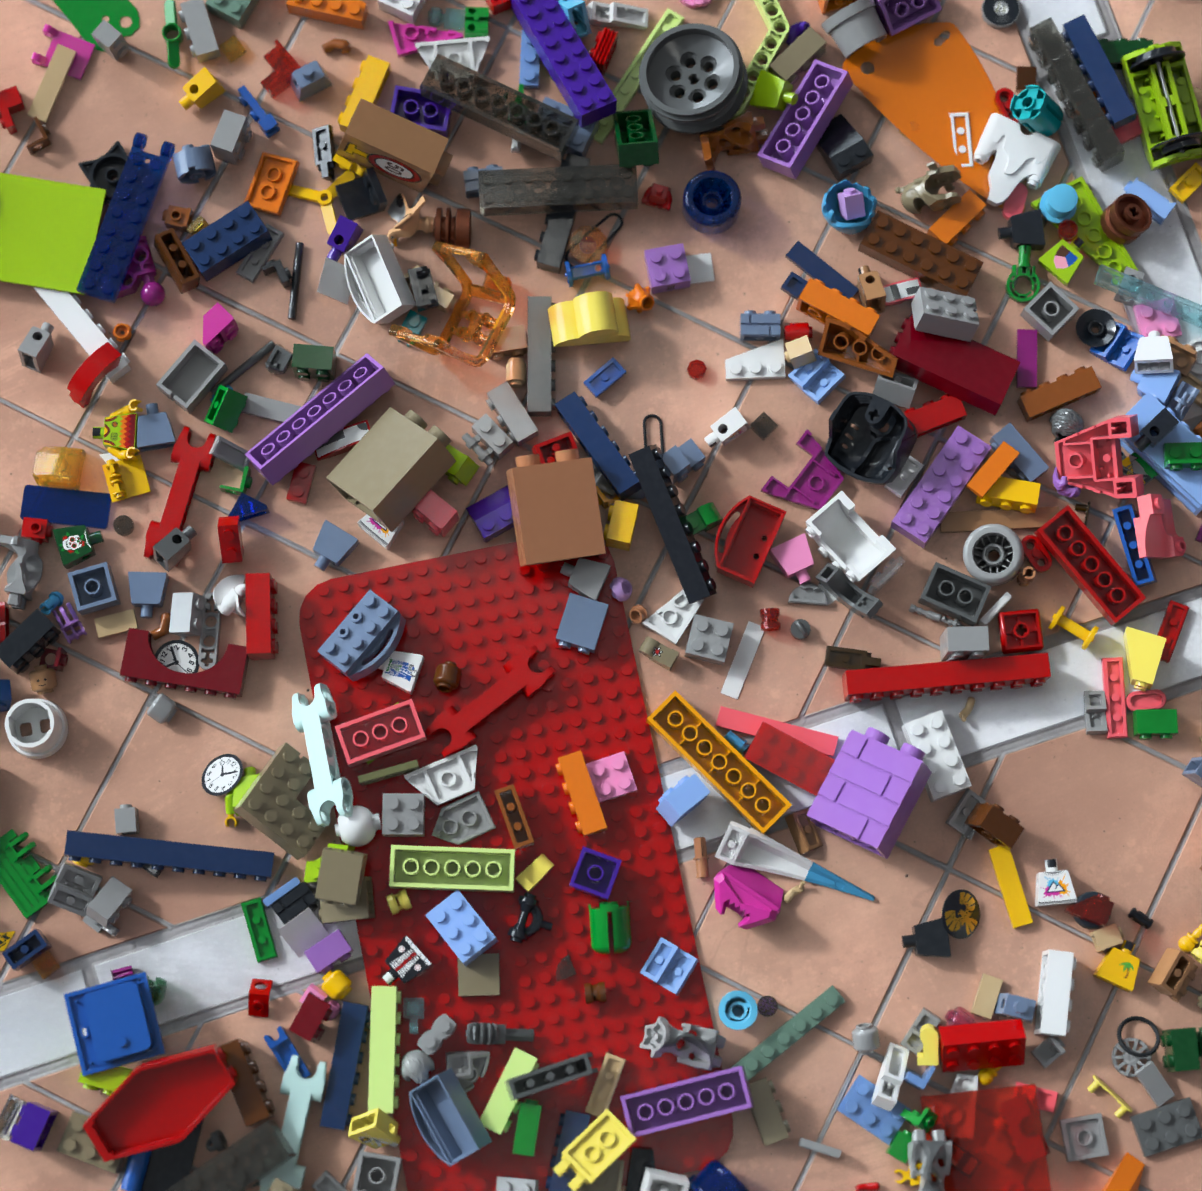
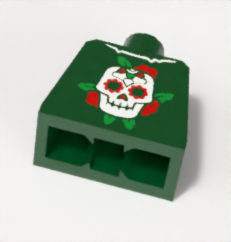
[53,525,104,569]

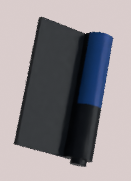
[121,1117,205,1191]

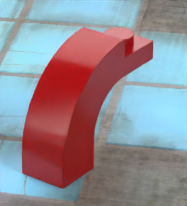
[67,342,122,408]

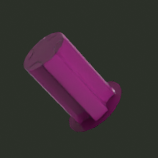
[111,965,134,980]

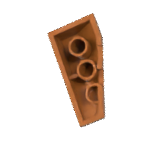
[818,317,898,378]

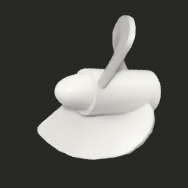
[213,575,246,618]

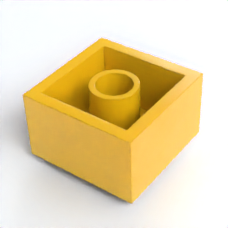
[603,499,639,551]

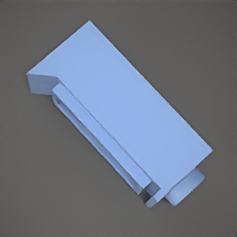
[1123,177,1177,225]

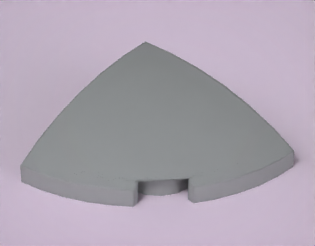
[446,1051,490,1093]

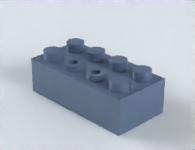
[317,590,406,682]
[409,1068,492,1166]

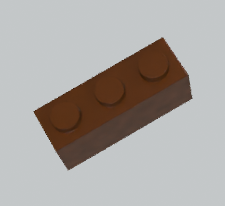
[154,228,200,294]

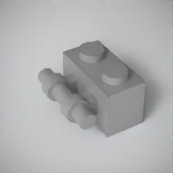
[462,414,514,466]

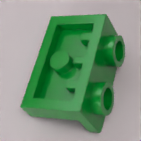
[1163,442,1202,471]

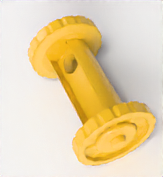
[1048,606,1099,650]

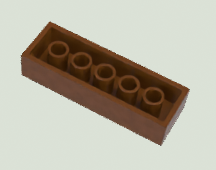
[858,210,984,296]

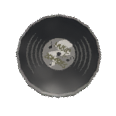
[981,0,1020,29]

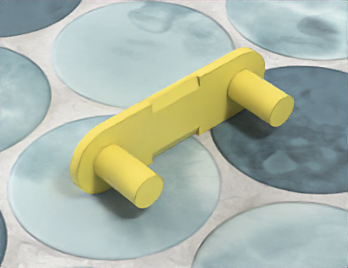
[1087,1075,1133,1119]

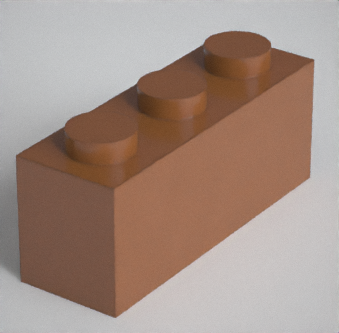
[494,784,535,851]

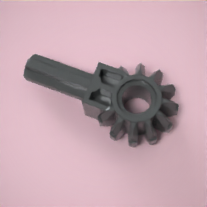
[466,1023,535,1045]

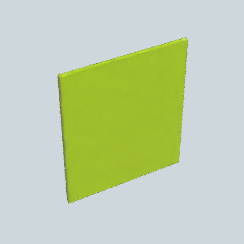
[0,173,107,295]

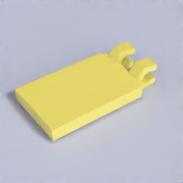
[554,1109,636,1191]

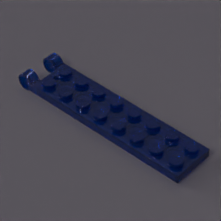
[76,132,175,304]

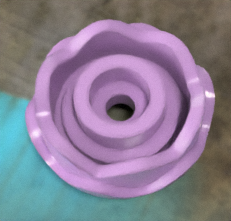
[610,577,632,601]

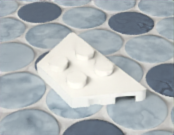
[415,36,490,81]
[404,745,478,806]

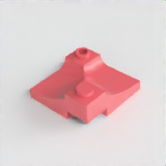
[1133,494,1186,559]

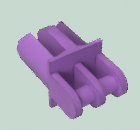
[52,602,87,644]

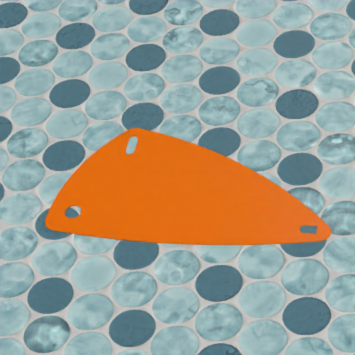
[843,22,1025,213]

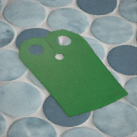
[53,0,140,52]

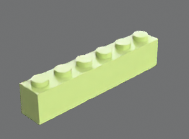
[368,986,402,1113]

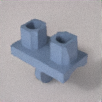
[1166,380,1200,421]

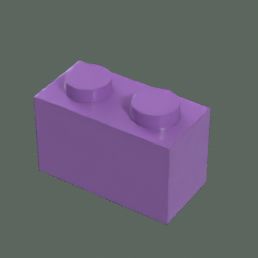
[304,929,353,974]

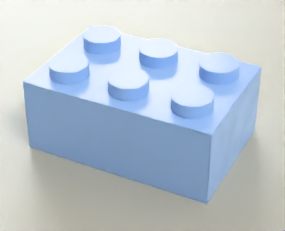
[426,890,498,967]

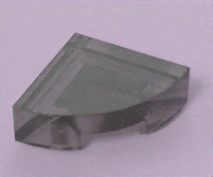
[556,955,576,982]

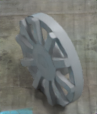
[1112,1038,1151,1077]

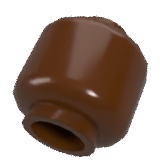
[433,661,462,693]

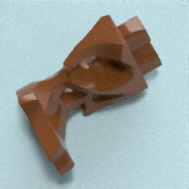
[700,111,768,174]

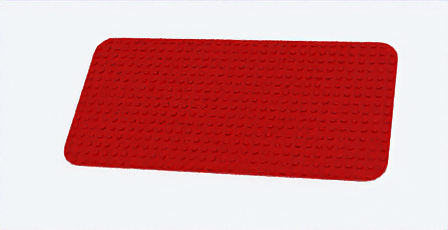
[299,542,733,1191]

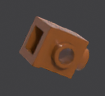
[162,205,194,233]

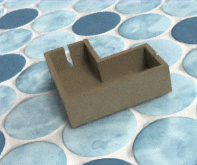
[233,742,325,860]

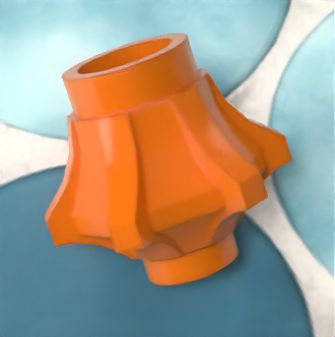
[625,283,654,313]

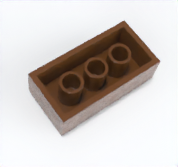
[218,1038,275,1127]

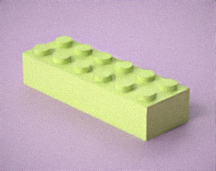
[389,845,516,893]

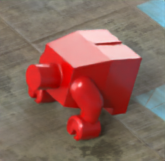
[641,183,673,212]

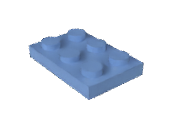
[836,1075,911,1145]

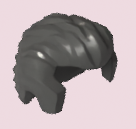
[1049,408,1084,439]

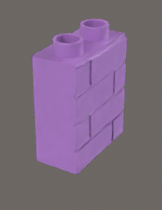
[807,727,932,859]

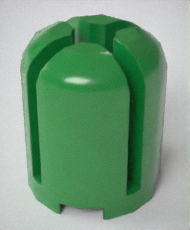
[588,901,631,954]

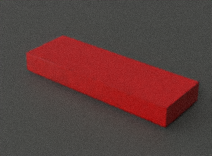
[1157,600,1190,663]

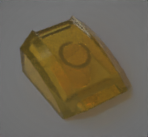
[32,446,86,491]

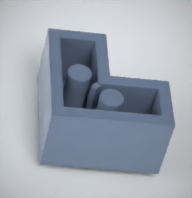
[662,439,705,484]

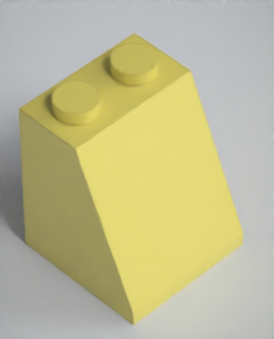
[1123,627,1166,692]

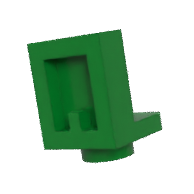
[900,1107,938,1133]

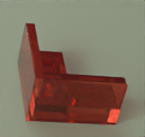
[260,39,301,99]

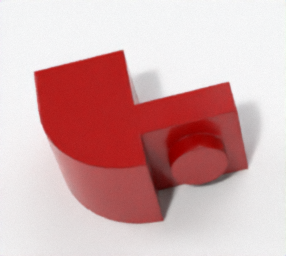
[0,86,26,135]

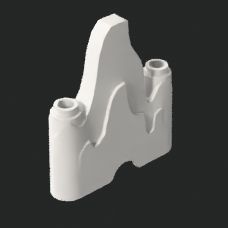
[974,113,1061,207]

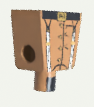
[857,266,886,314]

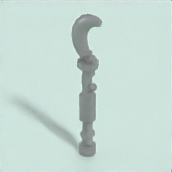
[909,604,964,627]

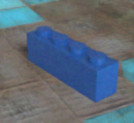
[1112,504,1157,588]

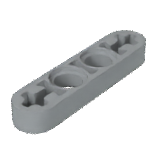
[198,592,222,670]

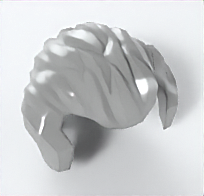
[401,1049,435,1085]

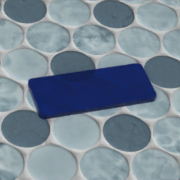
[20,485,112,529]

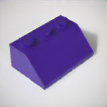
[466,485,514,543]

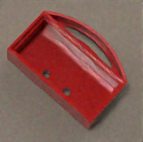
[714,495,787,588]

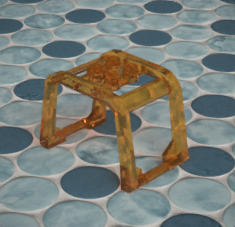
[388,241,516,367]

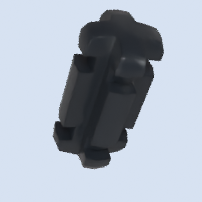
[1128,908,1154,929]

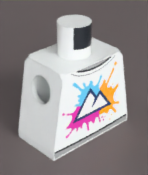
[704,407,750,448]
[357,514,405,550]
[1035,859,1077,907]

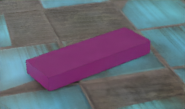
[1016,329,1037,389]

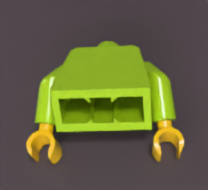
[225,767,259,827]

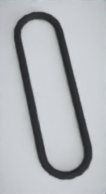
[643,414,664,454]

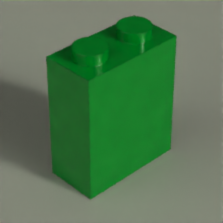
[513,1099,542,1157]

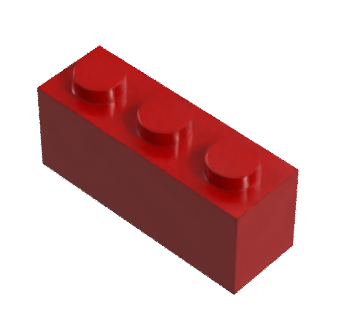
[904,394,967,438]

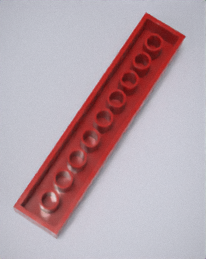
[842,653,1051,703]

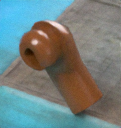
[150,612,171,640]

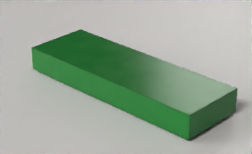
[241,897,278,963]

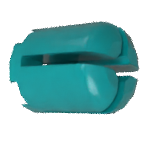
[1010,84,1063,137]

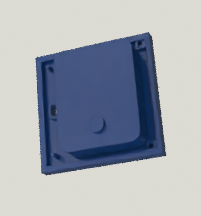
[64,972,166,1076]

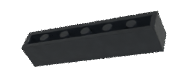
[534,153,590,274]

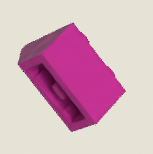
[203,302,239,354]

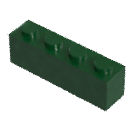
[1073,38,1153,70]

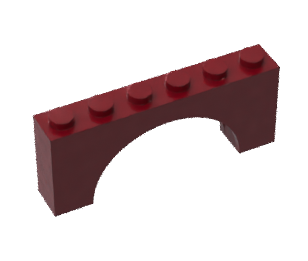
[120,628,249,699]

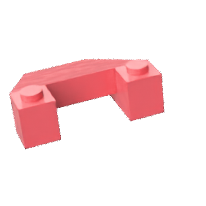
[1054,414,1144,499]

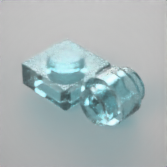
[427,7,465,31]

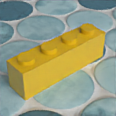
[338,55,391,132]

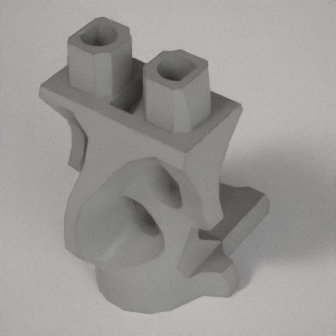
[0,535,43,610]

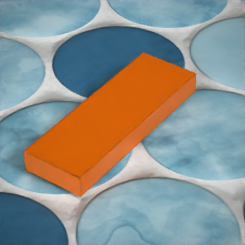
[966,441,1020,499]

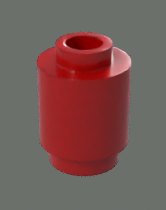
[784,322,813,342]

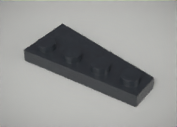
[625,1146,655,1191]

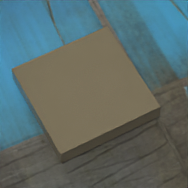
[458,953,500,997]

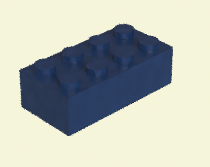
[182,201,273,281]

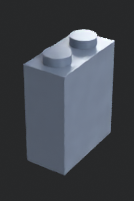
[556,593,609,655]

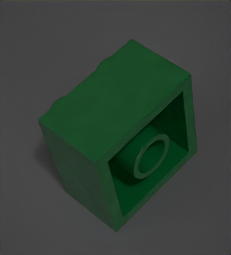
[291,344,337,382]
[1160,1027,1200,1072]

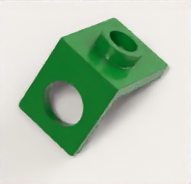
[219,466,252,497]

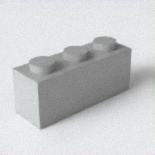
[178,0,221,63]
[486,381,539,447]

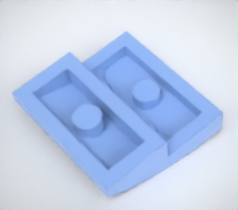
[788,348,846,405]
[640,937,699,996]

